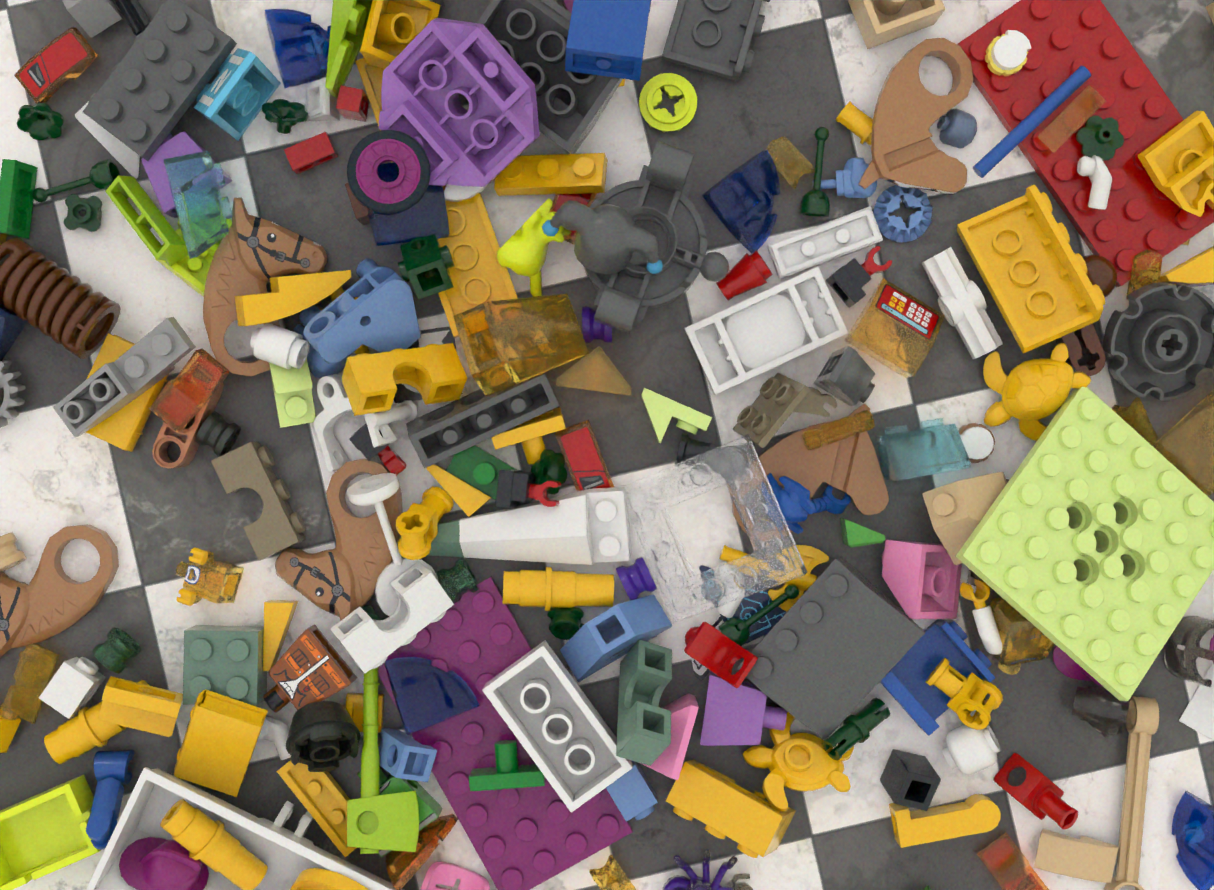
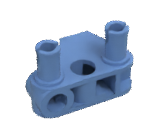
[299,259,421,364]

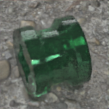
[436,557,480,603]
[92,627,141,674]

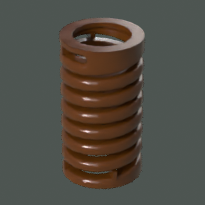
[0,237,121,359]

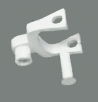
[313,374,418,473]

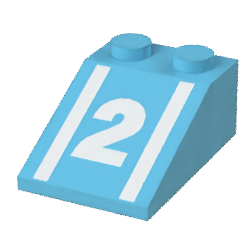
[194,48,281,141]

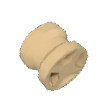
[0,532,27,573]

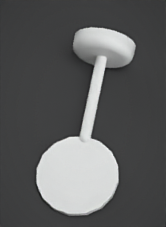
[347,473,438,617]

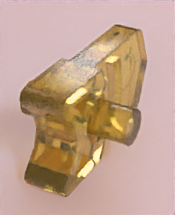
[765,136,815,189]
[1126,249,1162,298]
[1111,397,1158,446]
[589,855,636,890]

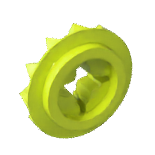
[639,73,697,133]

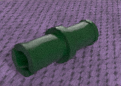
[822,698,890,760]

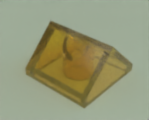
[556,346,632,396]

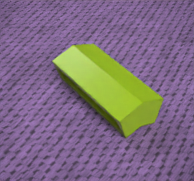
[105,175,189,267]

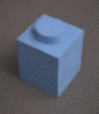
[606,761,658,822]

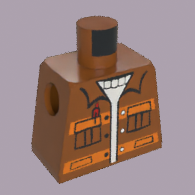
[263,624,357,712]

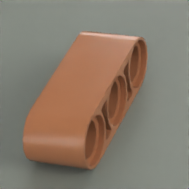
[152,369,224,469]

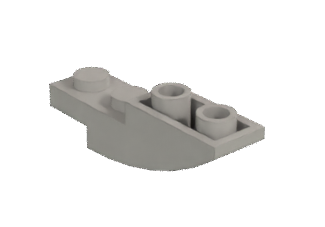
[53,317,196,437]

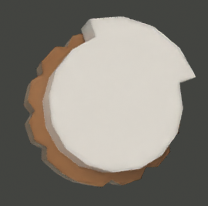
[953,423,995,463]

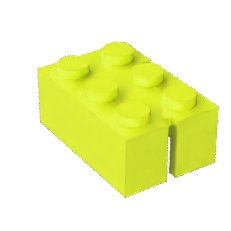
[0,774,101,890]

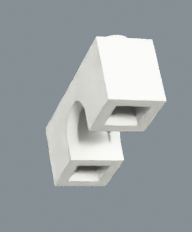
[330,561,454,674]

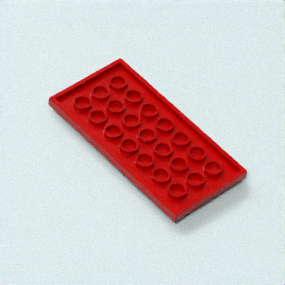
[957,0,1214,288]

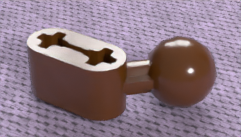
[1055,254,1117,376]

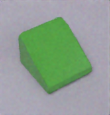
[840,518,885,548]

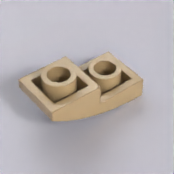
[1034,829,1119,883]

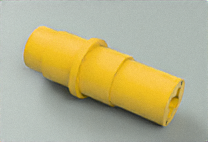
[502,567,614,611]
[44,680,150,764]
[160,799,268,890]

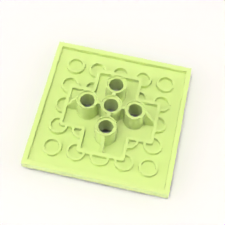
[955,386,1214,701]

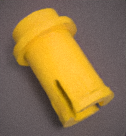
[836,101,873,146]

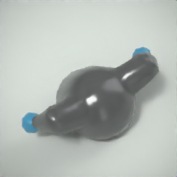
[542,200,663,274]

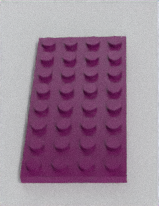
[378,576,633,890]

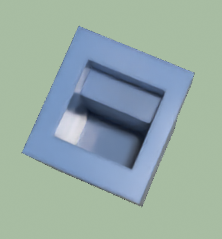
[378,728,437,782]

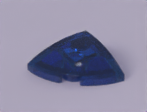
[265,9,357,88]
[702,150,780,253]
[384,657,480,736]
[1172,791,1214,890]

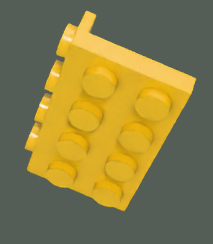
[957,184,1105,353]

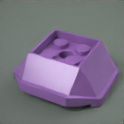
[378,18,540,187]

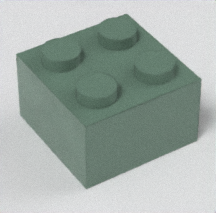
[183,625,267,706]

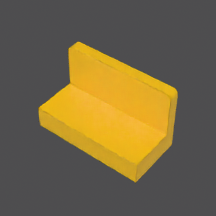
[98,676,183,737]

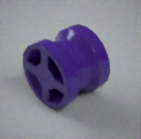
[582,307,612,343]
[616,557,657,601]

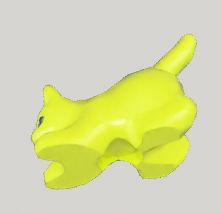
[497,198,571,303]

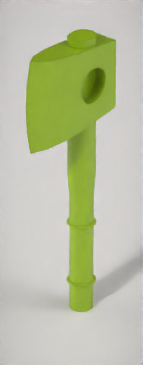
[347,667,419,854]

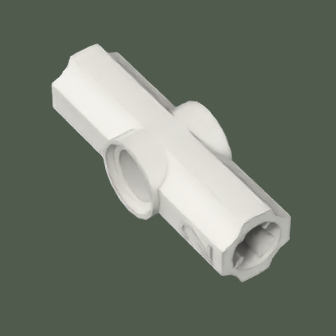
[921,247,1003,359]

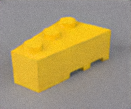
[666,760,796,858]

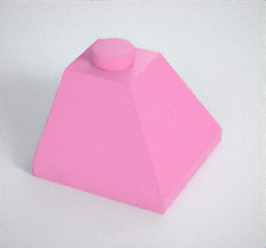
[882,540,962,619]
[638,693,699,780]

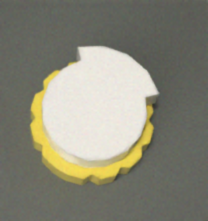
[985,30,1032,77]

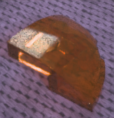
[386,814,458,890]

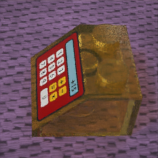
[844,278,945,378]

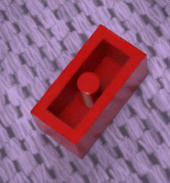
[336,85,370,122]
[284,132,339,174]

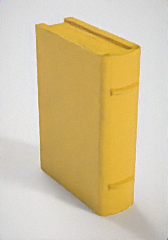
[86,333,169,452]
[174,689,268,797]

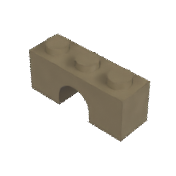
[211,442,306,561]

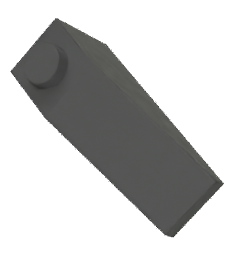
[813,346,875,406]

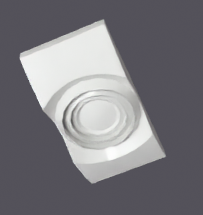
[684,267,849,395]

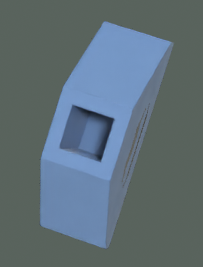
[560,594,672,682]

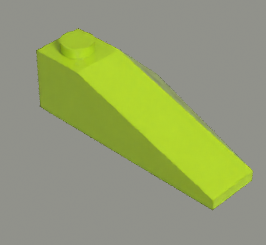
[325,0,372,98]

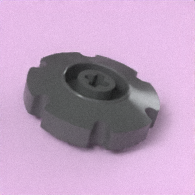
[1103,282,1214,401]

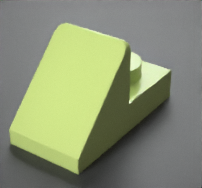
[269,359,316,428]
[641,388,712,443]

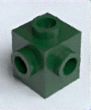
[398,233,455,300]

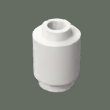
[250,323,310,369]

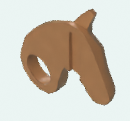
[732,404,889,541]

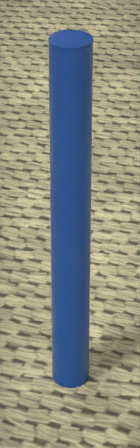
[973,66,1091,178]

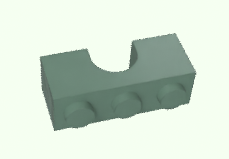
[616,639,672,766]

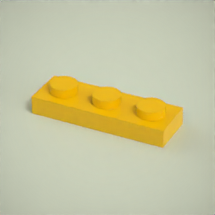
[494,153,608,196]
[276,760,357,857]

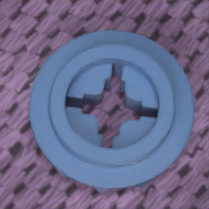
[873,185,933,242]

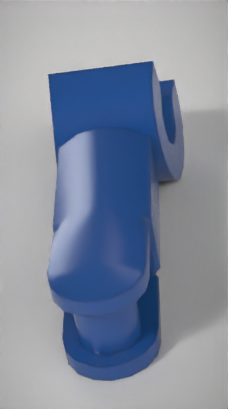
[86,750,135,850]

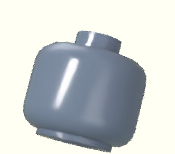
[937,108,977,148]

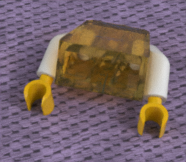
[960,579,1054,675]

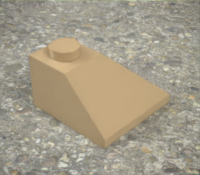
[922,472,1007,566]

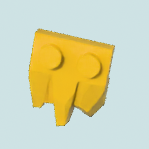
[1138,111,1214,217]

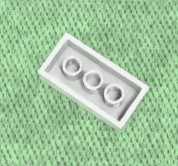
[482,640,633,813]

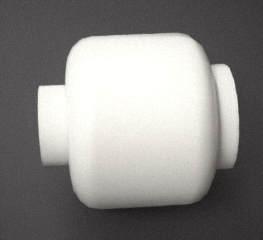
[942,724,1001,776]

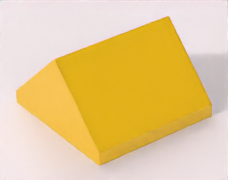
[360,0,441,69]

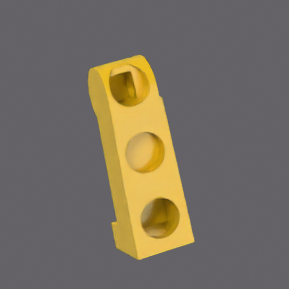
[889,794,1001,848]

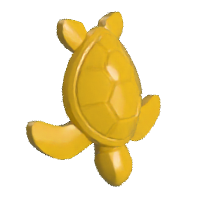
[983,343,1091,441]
[742,712,854,811]

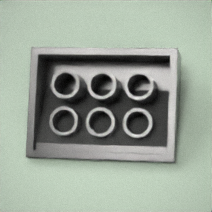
[477,0,622,154]
[737,556,926,740]

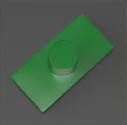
[0,159,38,239]
[446,445,517,500]
[469,740,546,791]

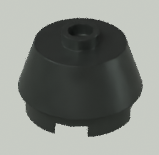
[286,701,361,772]

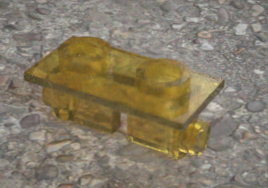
[0,643,59,724]

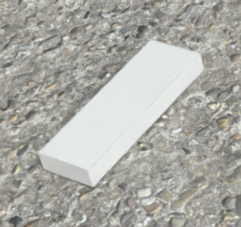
[767,206,883,280]

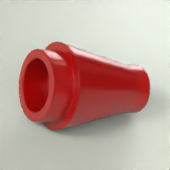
[716,250,773,301]

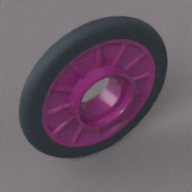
[347,130,430,214]

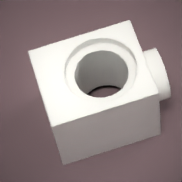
[39,657,106,719]

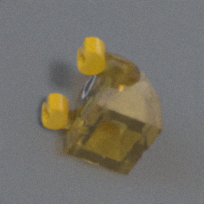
[176,547,244,606]

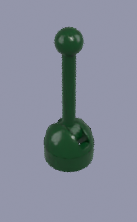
[800,127,830,217]
[33,159,120,202]
[718,584,799,646]

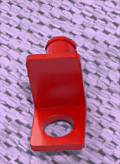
[684,622,758,688]
[993,753,1078,830]

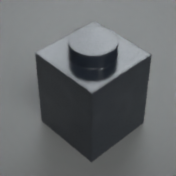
[880,749,941,811]

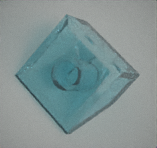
[163,151,233,259]
[876,418,971,481]

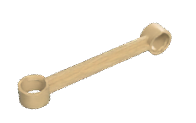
[1104,696,1159,890]

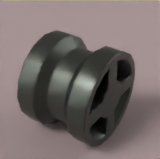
[195,411,241,456]

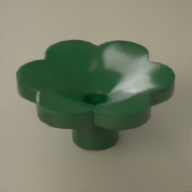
[262,99,308,134]
[17,103,64,140]
[1076,116,1124,161]
[531,449,567,495]

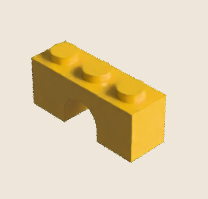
[341,343,467,416]

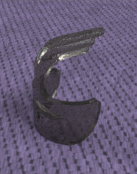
[1164,616,1214,687]

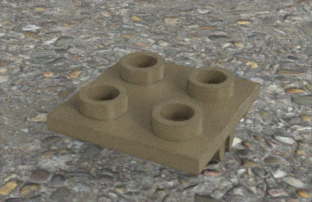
[733,373,837,449]

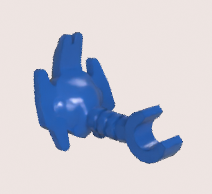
[762,473,851,534]

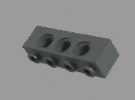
[406,362,559,469]

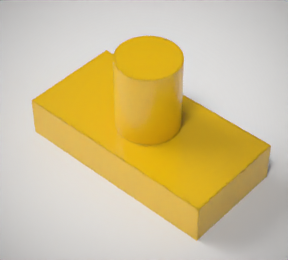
[491,407,566,464]

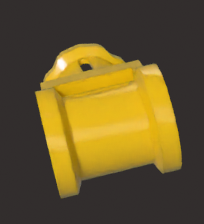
[396,486,454,560]
[925,657,1003,730]

